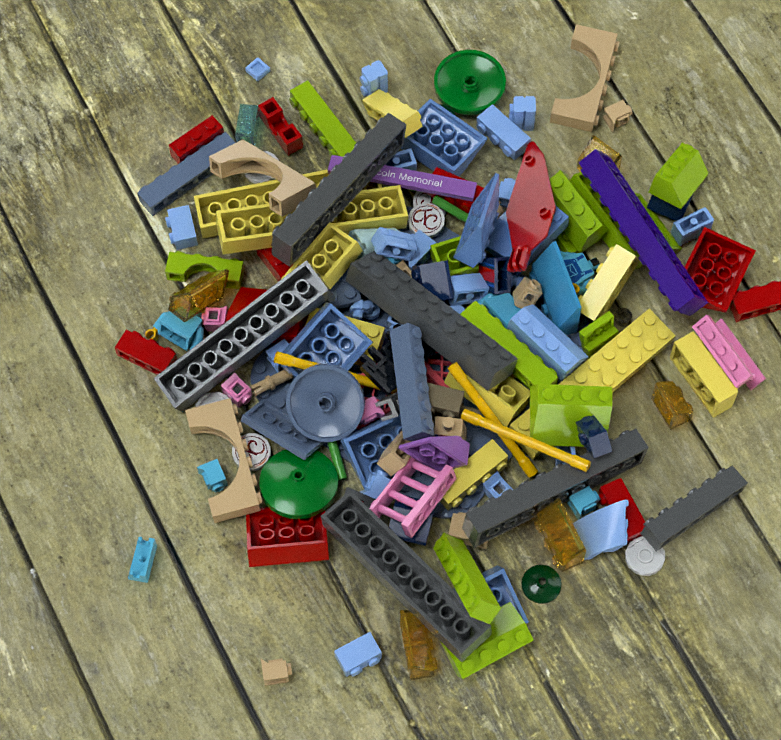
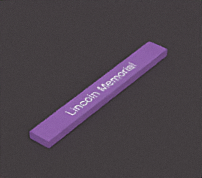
[328,155,477,202]

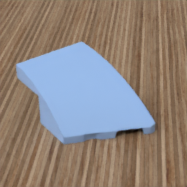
[572,500,629,560]

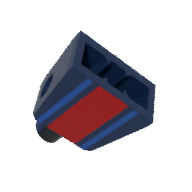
[478,256,511,294]

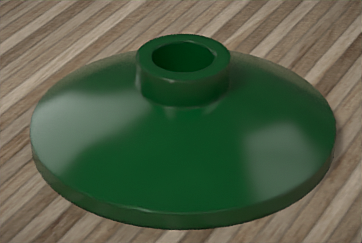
[521,565,561,604]

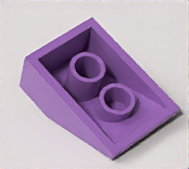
[399,436,470,471]

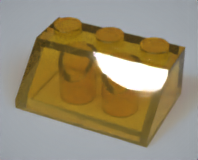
[168,269,229,322]
[534,498,586,572]
[399,610,438,680]

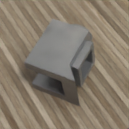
[375,393,400,421]

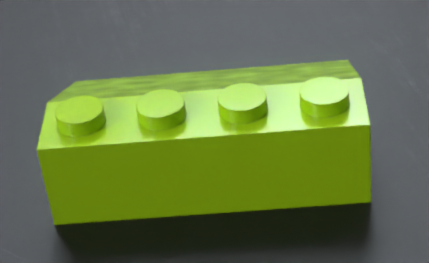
[530,384,612,447]

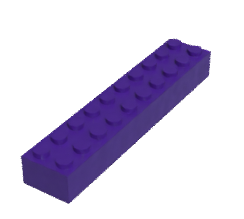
[579,149,708,316]

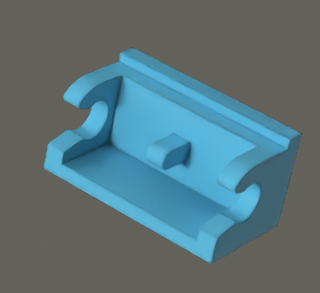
[128,537,157,583]

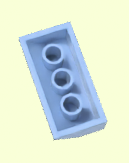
[506,304,588,381]

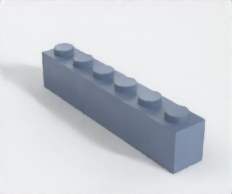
[137,132,235,216]
[390,323,434,442]

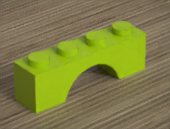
[165,251,244,289]

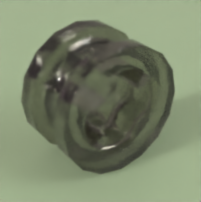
[614,308,632,327]

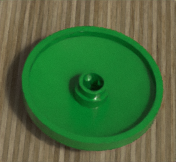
[434,50,506,115]
[259,449,338,519]

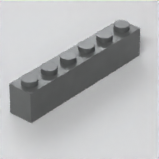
[641,465,748,551]

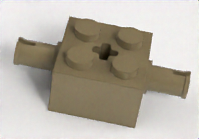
[427,383,481,421]

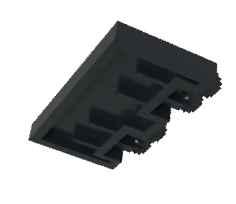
[360,324,436,396]

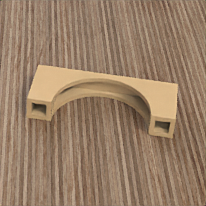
[550,24,620,132]
[209,140,316,217]
[185,398,263,523]

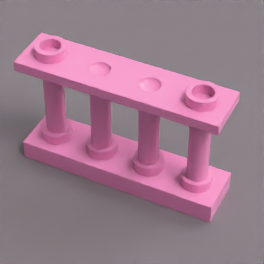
[692,315,766,390]
[369,456,457,538]

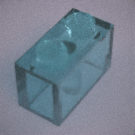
[235,104,260,146]

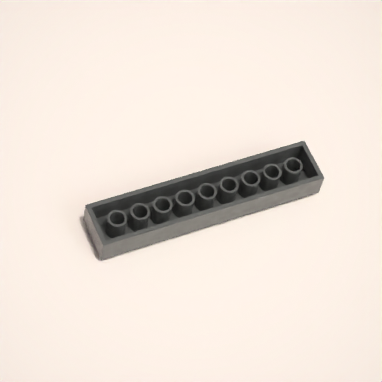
[271,112,406,267]
[346,251,518,391]
[154,260,334,412]
[462,429,649,548]
[321,490,491,662]

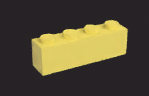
[362,89,423,138]
[440,439,508,510]

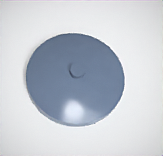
[286,364,365,442]

